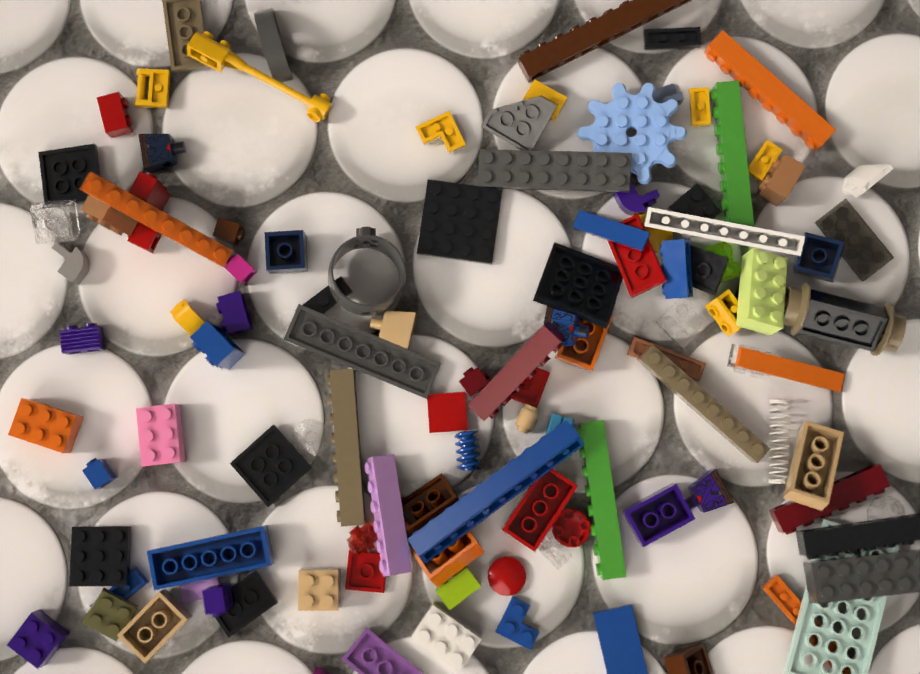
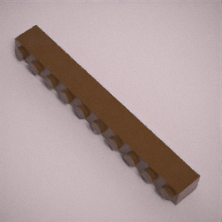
[518,0,692,83]

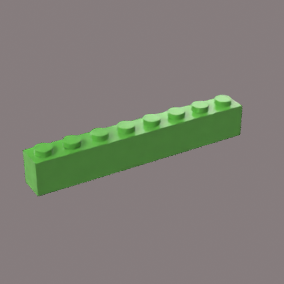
[710,81,754,227]
[576,420,626,580]

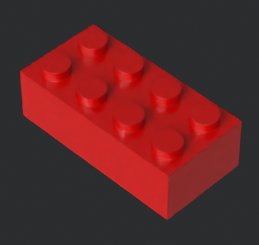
[501,469,578,552]

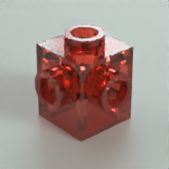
[347,522,378,555]

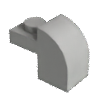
[52,242,89,285]

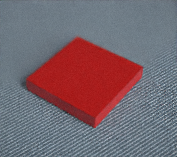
[510,367,550,408]
[427,392,468,433]
[345,550,386,593]

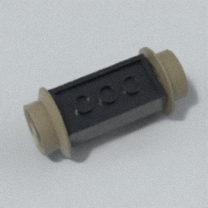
[784,282,906,356]

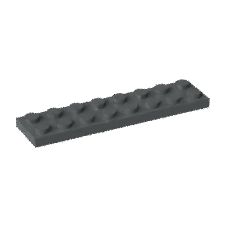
[477,149,632,192]
[283,304,441,399]

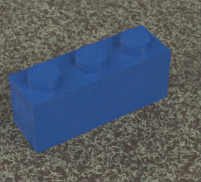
[660,239,693,299]

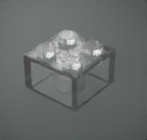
[30,200,81,244]

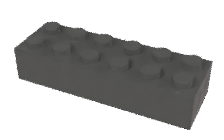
[803,550,920,604]

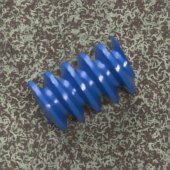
[454,430,481,471]

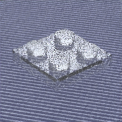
[655,298,710,349]

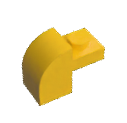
[170,299,206,335]

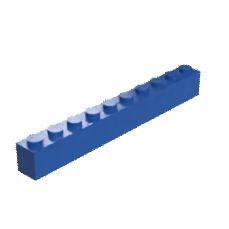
[408,420,585,564]

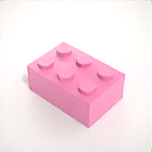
[136,403,186,467]

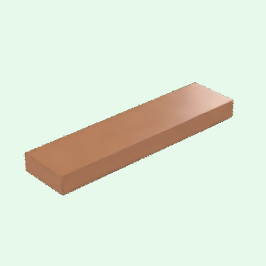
[627,336,706,382]

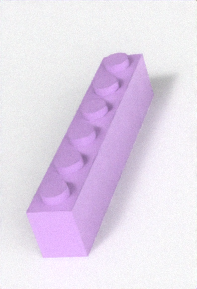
[365,454,412,577]

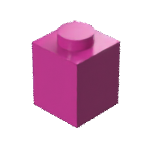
[224,254,257,285]

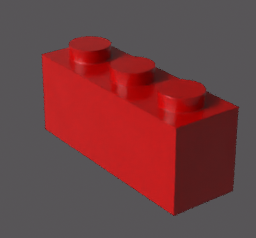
[129,172,171,211]

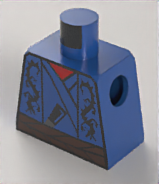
[543,306,589,346]

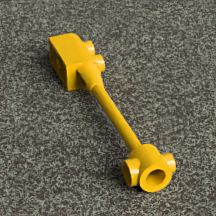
[187,31,332,122]

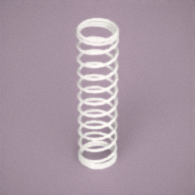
[768,399,790,484]

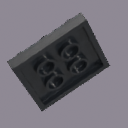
[38,144,101,209]
[230,424,313,507]
[69,526,131,586]

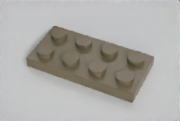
[162,0,210,73]

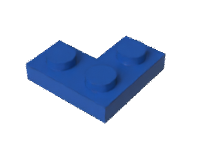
[495,596,539,650]

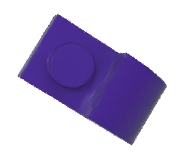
[613,183,660,216]

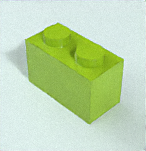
[436,566,481,610]

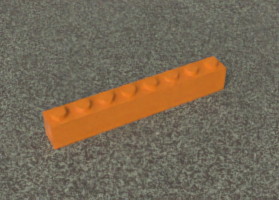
[704,30,836,151]
[79,172,233,267]

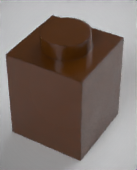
[212,218,245,245]

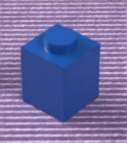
[82,458,117,490]

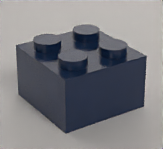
[265,230,308,274]
[794,232,845,283]

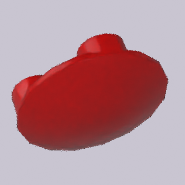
[552,509,591,548]
[487,557,526,596]

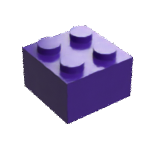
[7,609,70,669]

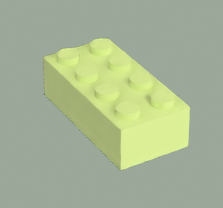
[736,248,788,336]

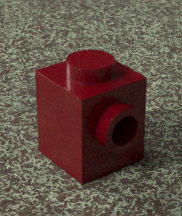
[459,367,490,397]

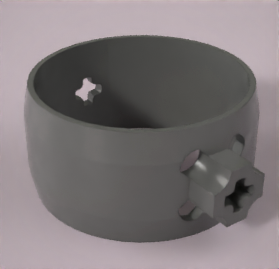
[328,227,407,316]

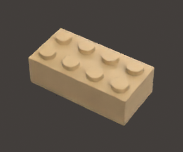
[783,420,844,511]

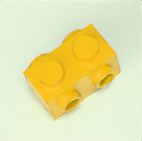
[705,289,742,337]

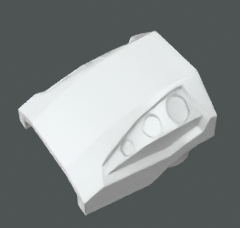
[842,164,894,198]

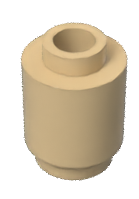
[515,404,540,434]

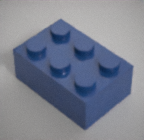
[190,321,245,370]

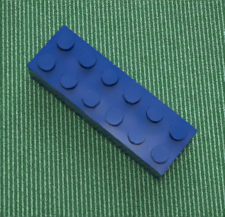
[147,525,275,590]

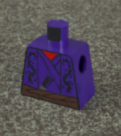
[685,469,734,513]

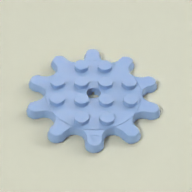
[577,83,687,185]

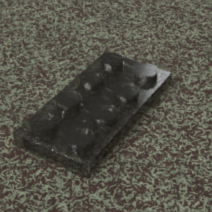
[814,199,894,282]

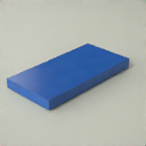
[593,604,648,674]

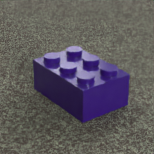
[622,483,695,547]

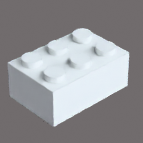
[410,602,482,673]

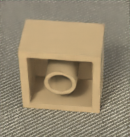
[298,568,341,611]

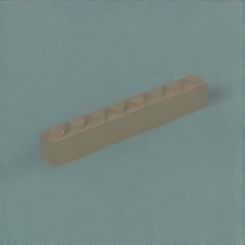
[636,345,771,463]
[327,368,366,526]

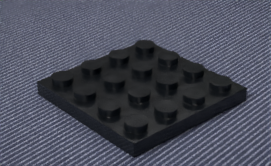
[417,179,502,265]
[533,242,623,329]

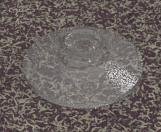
[291,419,330,457]

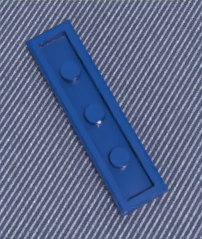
[573,210,651,252]

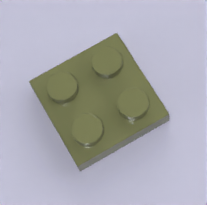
[82,588,138,641]

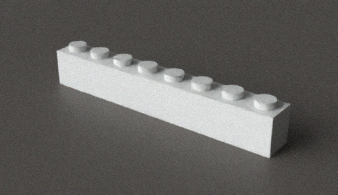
[644,207,805,256]

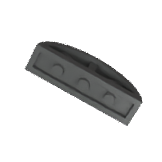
[254,8,293,83]

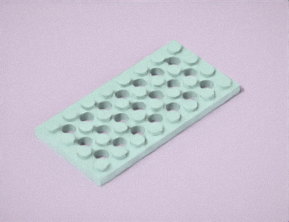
[783,519,900,674]

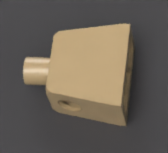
[370,311,417,350]

